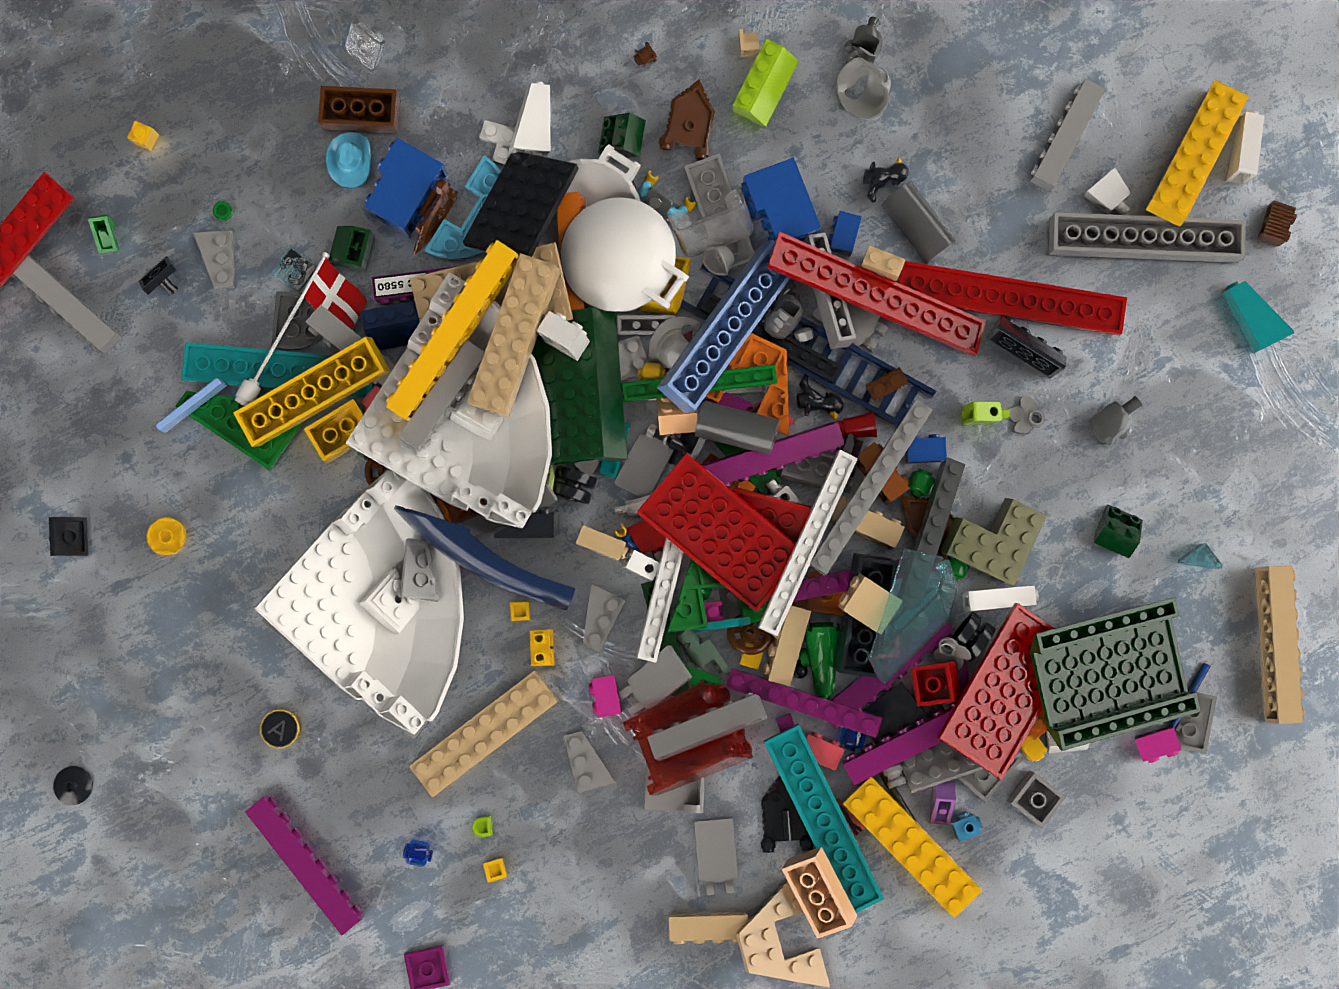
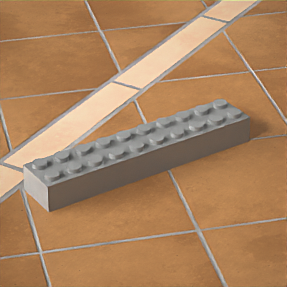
[1049,212,1245,263]

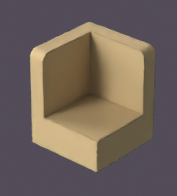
[738,29,760,57]

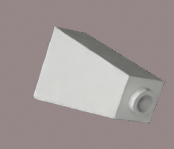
[509,82,551,157]
[1225,111,1264,185]
[962,586,1039,612]

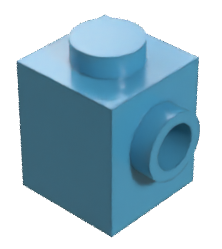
[950,811,983,842]

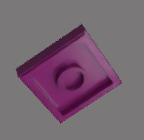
[404,945,451,989]

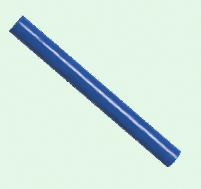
[1168,663,1211,730]

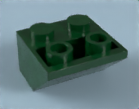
[598,112,646,158]
[328,226,374,272]
[1094,504,1143,558]

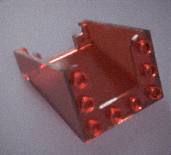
[623,683,753,795]

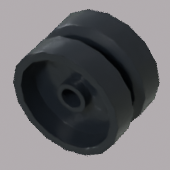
[553,466,597,505]
[951,612,996,662]

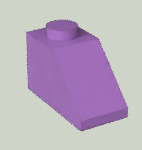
[930,781,956,825]

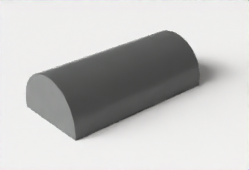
[881,181,958,264]
[695,401,781,455]

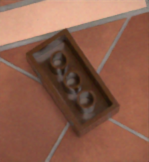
[318,86,400,133]

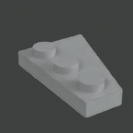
[400,538,439,602]

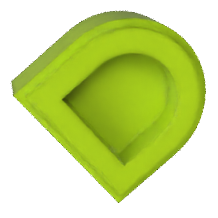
[472,816,493,837]

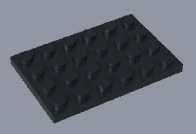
[463,152,579,257]

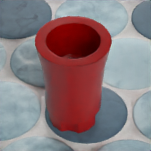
[836,411,877,439]

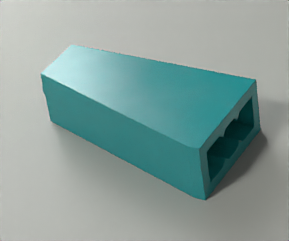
[1222,281,1294,353]

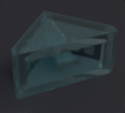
[1178,543,1222,569]

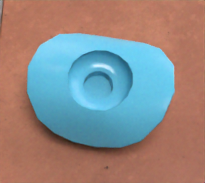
[326,132,371,188]

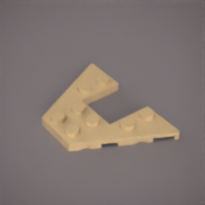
[736,881,830,988]

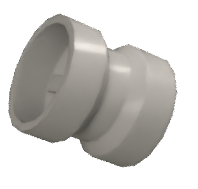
[882,764,907,789]

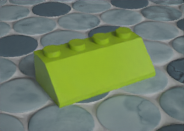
[732,38,799,128]

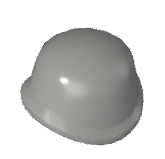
[702,245,735,276]

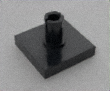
[138,256,178,296]
[666,432,706,466]
[49,517,88,556]

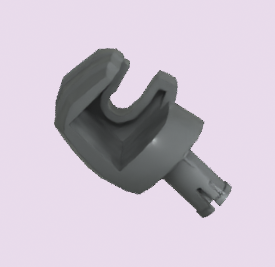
[844,17,883,63]
[763,292,803,339]
[1089,396,1142,446]

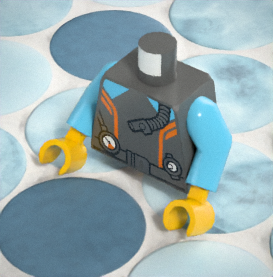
[637,171,696,223]

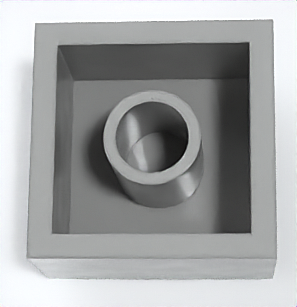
[1007,771,1066,828]

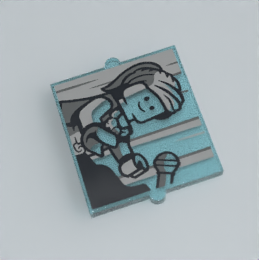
[272,248,317,292]

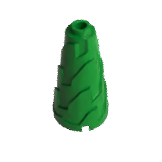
[805,622,841,699]

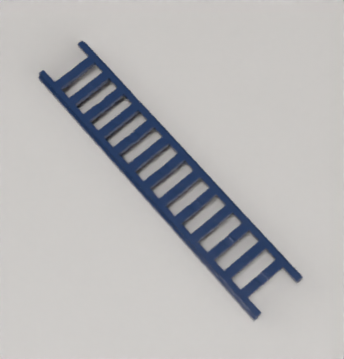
[680,263,936,426]

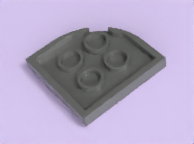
[271,291,323,350]

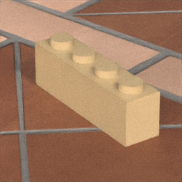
[763,605,811,686]
[669,912,748,944]

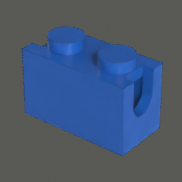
[828,211,862,257]
[905,434,947,464]

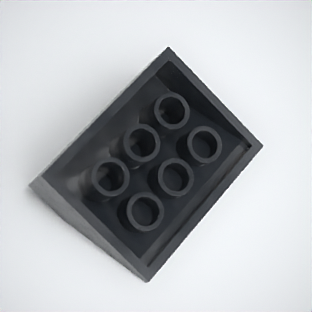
[986,316,1067,379]
[494,507,559,538]

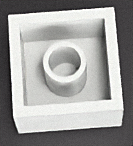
[536,311,590,361]

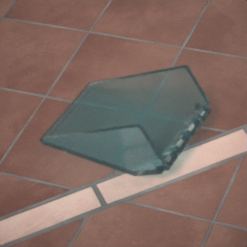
[869,549,958,684]

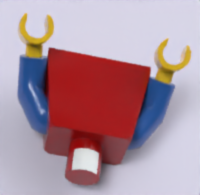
[614,520,666,561]

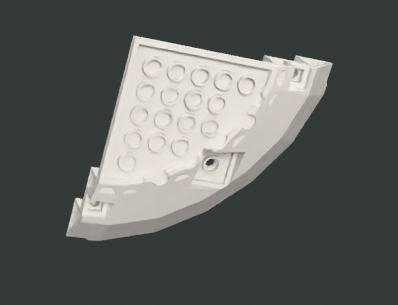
[346,272,552,528]
[254,469,464,735]

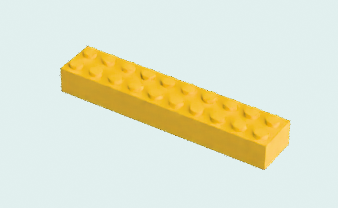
[386,240,519,421]

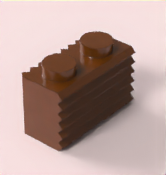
[1258,200,1297,246]
[865,367,908,402]

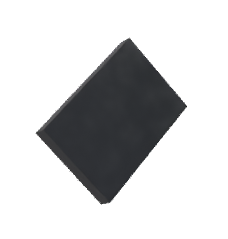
[862,681,925,744]

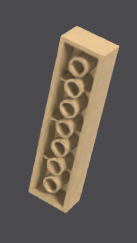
[467,253,561,418]
[1255,565,1305,724]
[409,670,559,798]

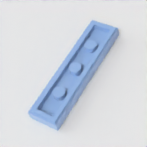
[156,378,226,433]

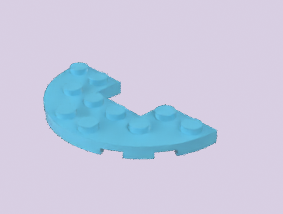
[424,156,501,260]

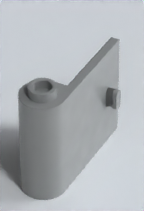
[644,760,705,813]

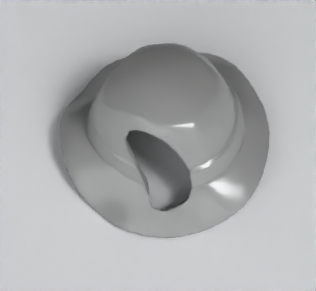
[837,57,891,119]
[649,317,702,373]

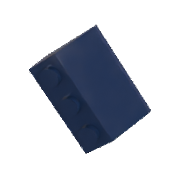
[360,301,420,351]

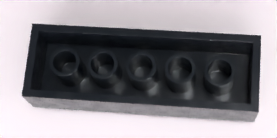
[833,553,898,678]

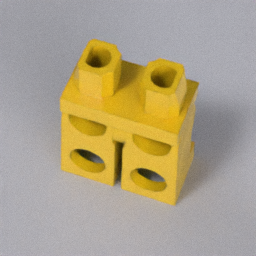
[530,629,555,667]

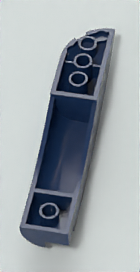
[394,505,576,610]

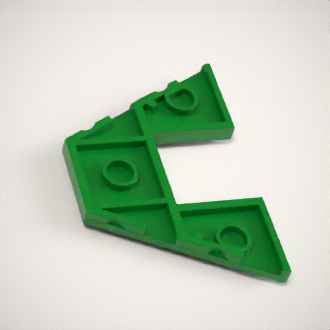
[668,559,770,632]

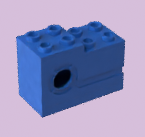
[364,138,448,238]
[740,157,821,242]

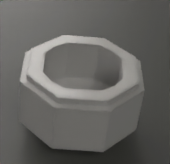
[794,327,814,342]

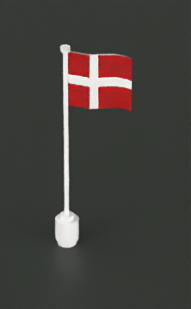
[235,252,368,406]

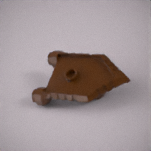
[658,80,715,160]
[413,178,458,255]
[901,495,955,568]

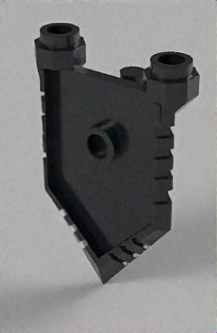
[760,775,814,853]

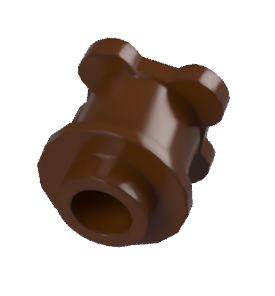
[633,42,657,67]

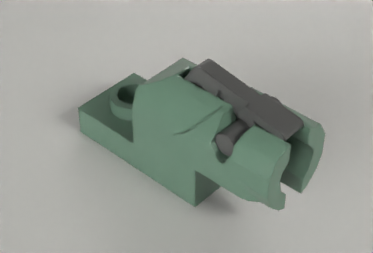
[676,630,731,675]

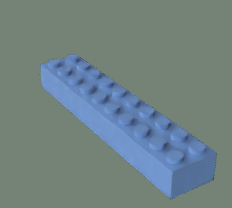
[657,240,790,413]

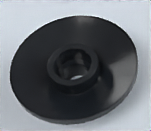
[53,766,93,805]

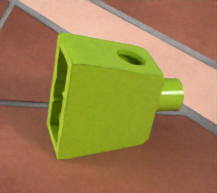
[961,402,1010,426]

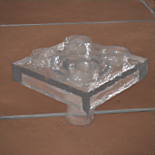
[344,19,385,72]

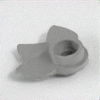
[1009,395,1045,434]
[934,637,972,670]

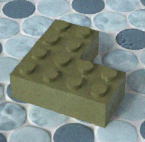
[939,498,1047,586]

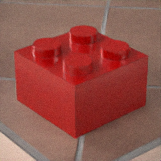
[911,661,961,707]

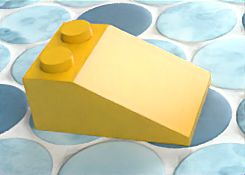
[640,256,691,316]
[304,399,363,464]

